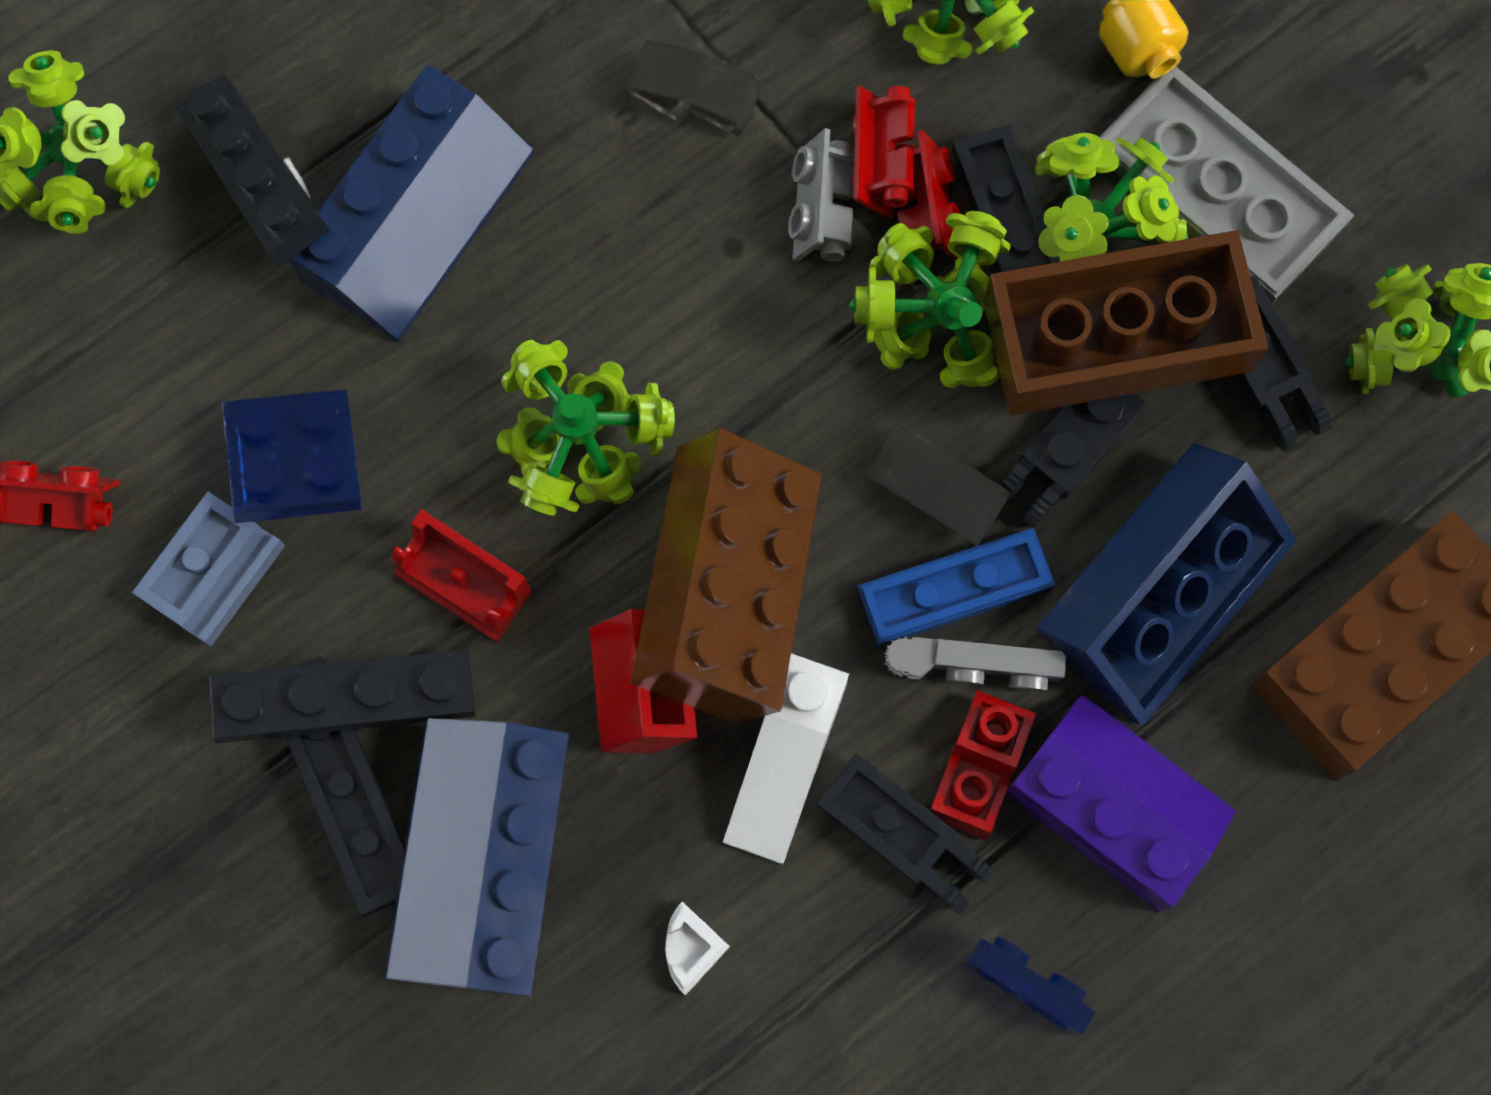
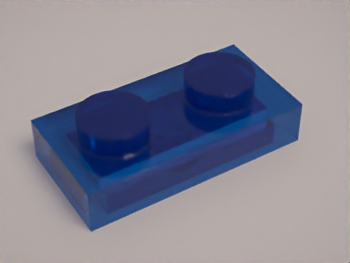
[963,936,1096,1036]

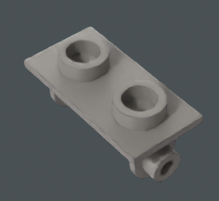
[788,128,854,262]

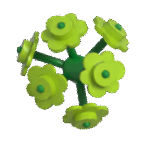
[1034,133,1188,262]

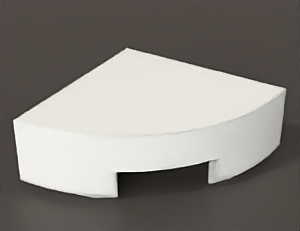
[665,902,730,995]

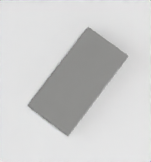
[1100,67,1354,304]

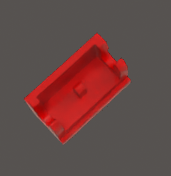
[392,509,532,643]

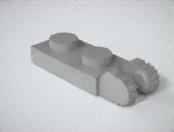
[884,636,1066,692]

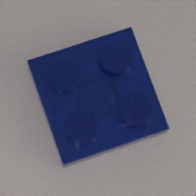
[222,389,362,523]

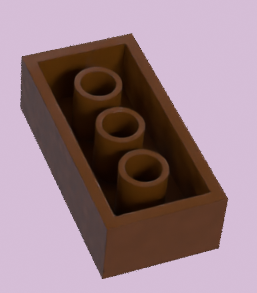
[983,230,1268,416]
[630,428,822,723]
[1249,510,1491,781]

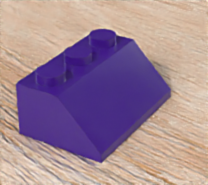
[1005,694,1236,913]

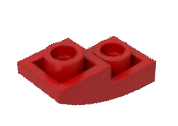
[929,690,1036,841]

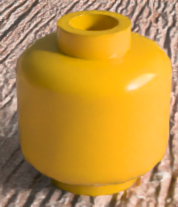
[1099,0,1189,78]

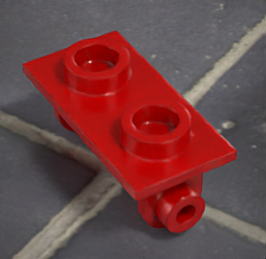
[851,86,916,219]
[895,130,960,261]
[0,460,120,532]

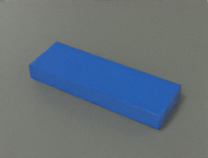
[856,528,1055,648]

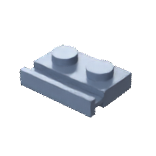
[132,492,285,647]

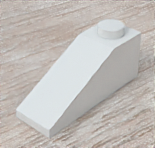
[723,654,849,865]

